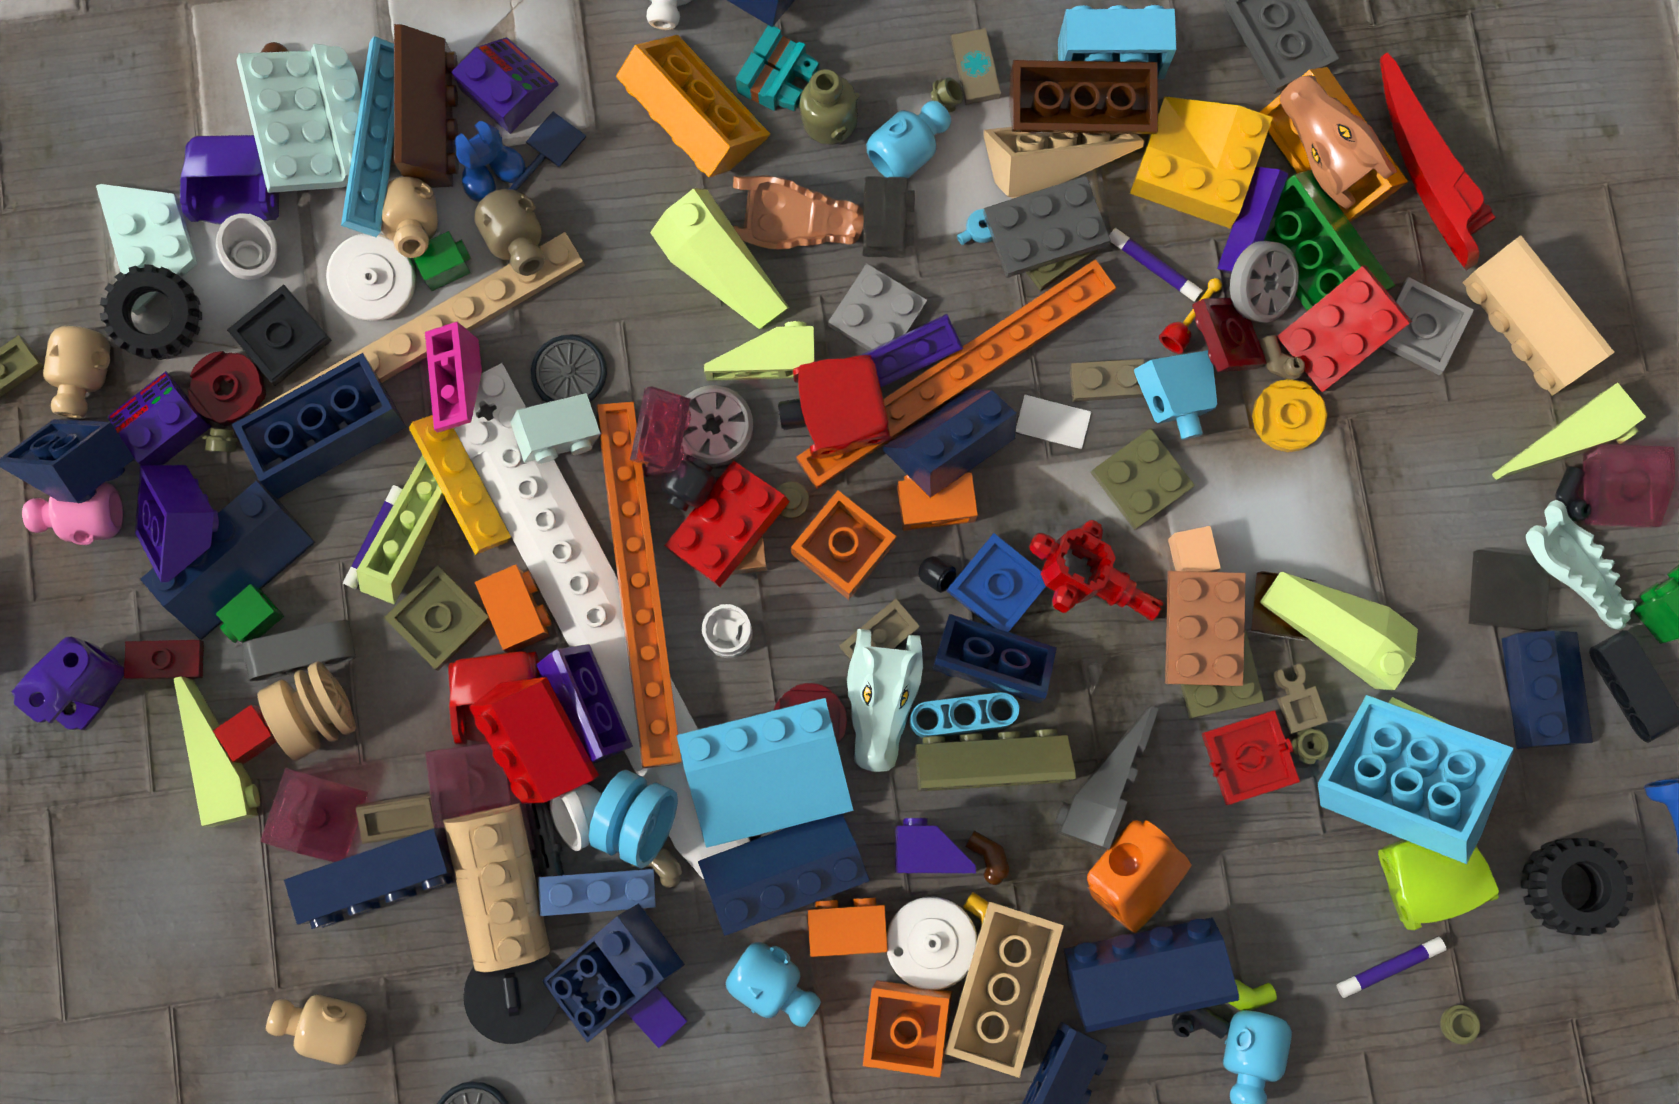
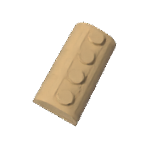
[443,803,550,972]

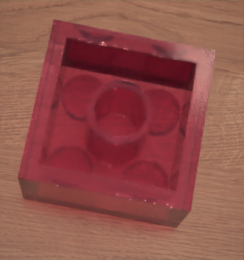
[425,742,512,828]

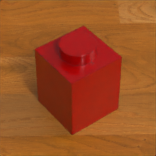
[213,705,277,764]

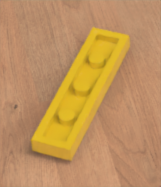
[409,415,511,555]

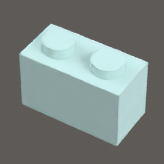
[510,393,601,464]

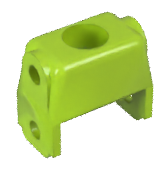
[1378,839,1499,930]

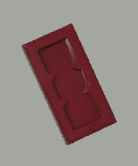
[124,640,204,680]

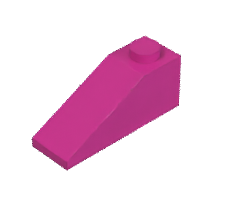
[425,321,482,432]

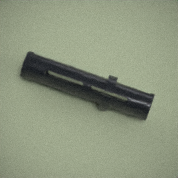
[524,802,564,877]

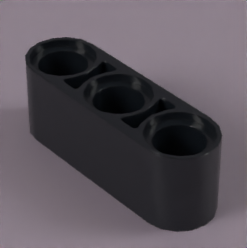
[1589,630,1679,743]

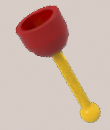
[1159,278,1222,354]

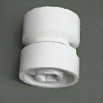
[702,604,753,658]

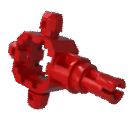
[1029,520,1163,621]

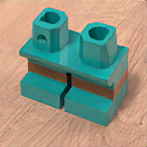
[736,25,820,111]

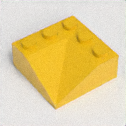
[1129,96,1273,229]

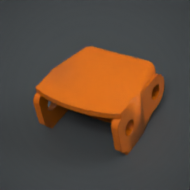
[1087,820,1192,933]

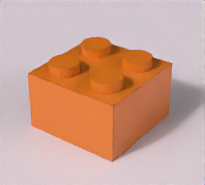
[791,490,896,600]
[863,980,953,1078]

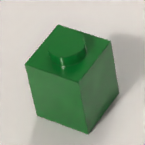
[414,231,471,291]
[216,584,284,643]

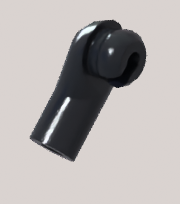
[1555,466,1591,521]
[1172,1007,1230,1039]

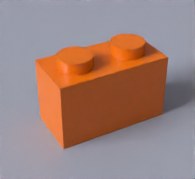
[897,472,978,531]
[475,564,552,653]
[808,898,887,957]

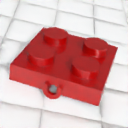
[1201,710,1300,805]

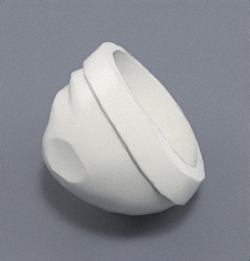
[216,213,277,280]
[550,784,602,851]

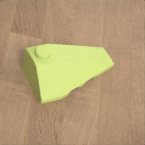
[650,188,789,329]
[1260,572,1418,690]

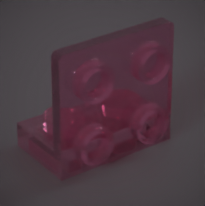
[630,386,691,477]

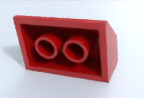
[469,677,599,804]

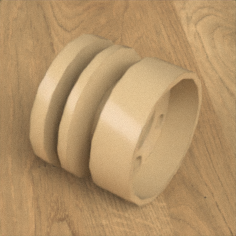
[257,661,356,761]

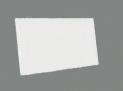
[1016,395,1091,449]

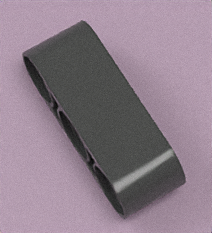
[242,620,356,681]

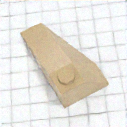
[984,127,1144,199]

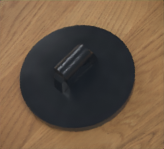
[463,957,559,1044]

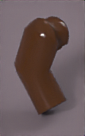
[965,830,1010,885]

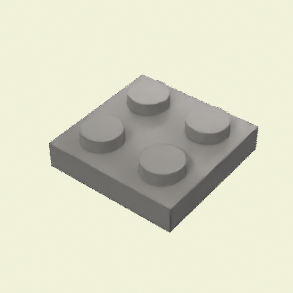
[828,263,927,351]
[1381,277,1474,375]

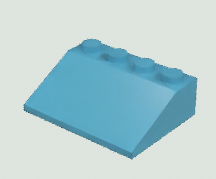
[1318,695,1513,864]
[676,698,854,848]

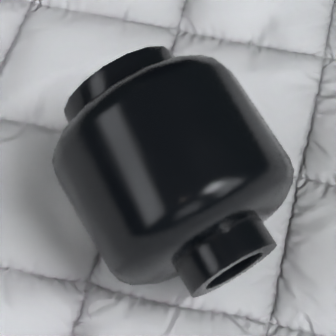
[661,455,716,512]

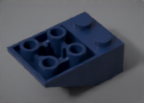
[542,903,685,1043]

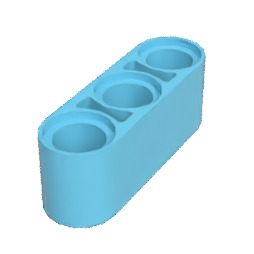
[909,692,1020,738]

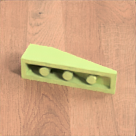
[1492,383,1646,480]
[356,454,445,604]
[174,676,260,827]

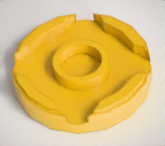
[1252,379,1327,452]

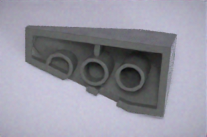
[1055,706,1159,850]

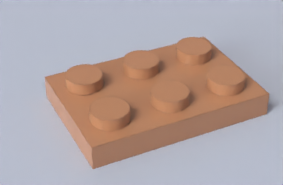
[1165,571,1246,686]

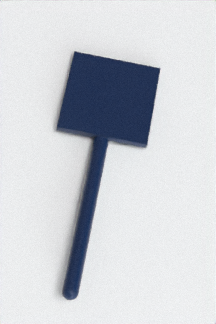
[509,111,586,191]

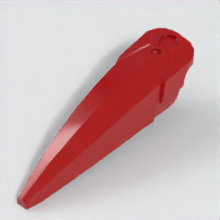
[1380,52,1496,271]

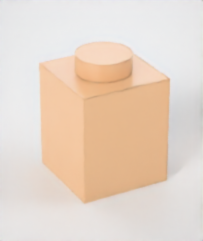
[1168,526,1221,572]

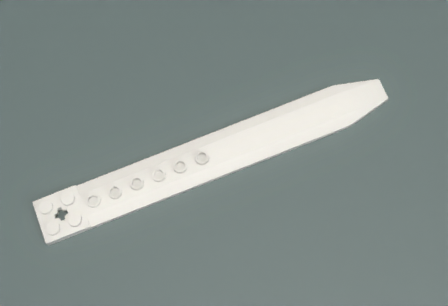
[454,363,750,879]

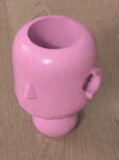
[22,482,123,545]

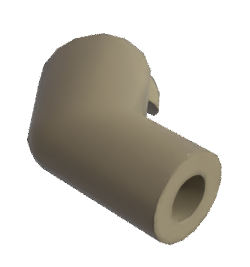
[1259,335,1305,380]
[631,848,682,888]

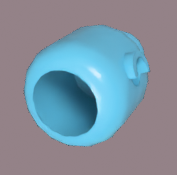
[866,101,951,182]
[725,942,821,1027]
[1223,1010,1292,1104]

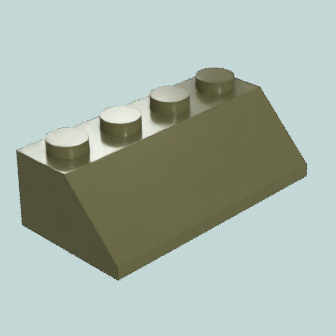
[915,729,1076,792]

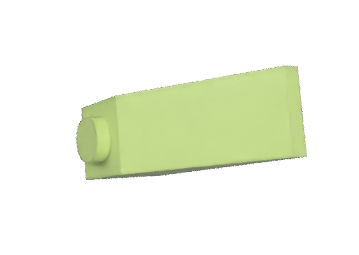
[704,321,815,381]

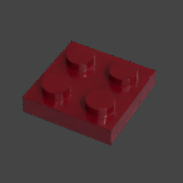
[1192,298,1267,372]

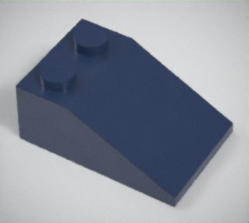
[0,419,135,504]

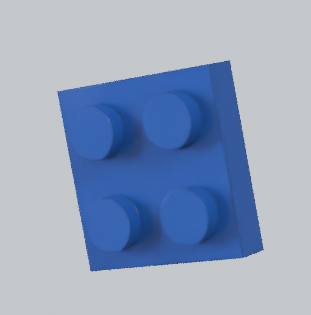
[947,533,1046,632]

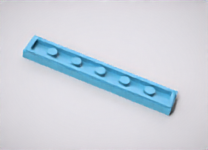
[341,36,394,237]

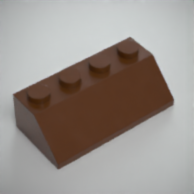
[394,24,459,188]
[1009,60,1158,134]

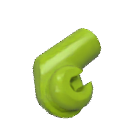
[1228,980,1277,1011]

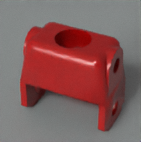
[793,355,891,459]
[448,651,540,745]

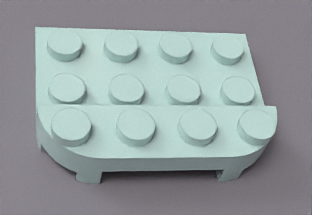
[237,44,361,193]

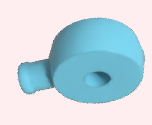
[957,209,993,245]

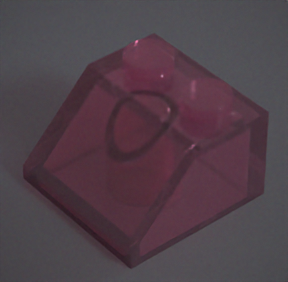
[1583,444,1675,528]
[260,768,368,862]

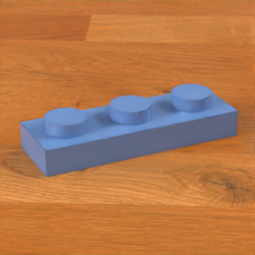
[538,869,656,916]

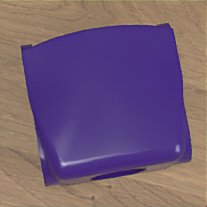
[180,135,280,224]
[11,636,124,730]

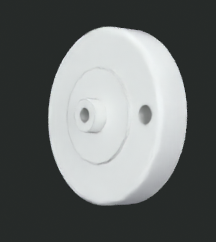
[326,233,417,321]
[886,897,978,990]

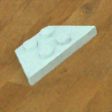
[96,184,197,315]

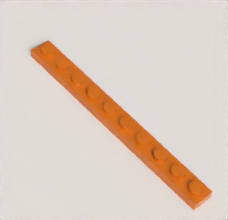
[796,259,1116,489]
[596,402,682,769]

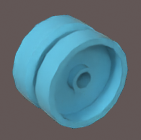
[589,770,678,869]

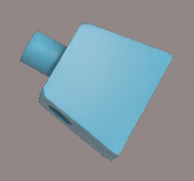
[1134,350,1217,440]

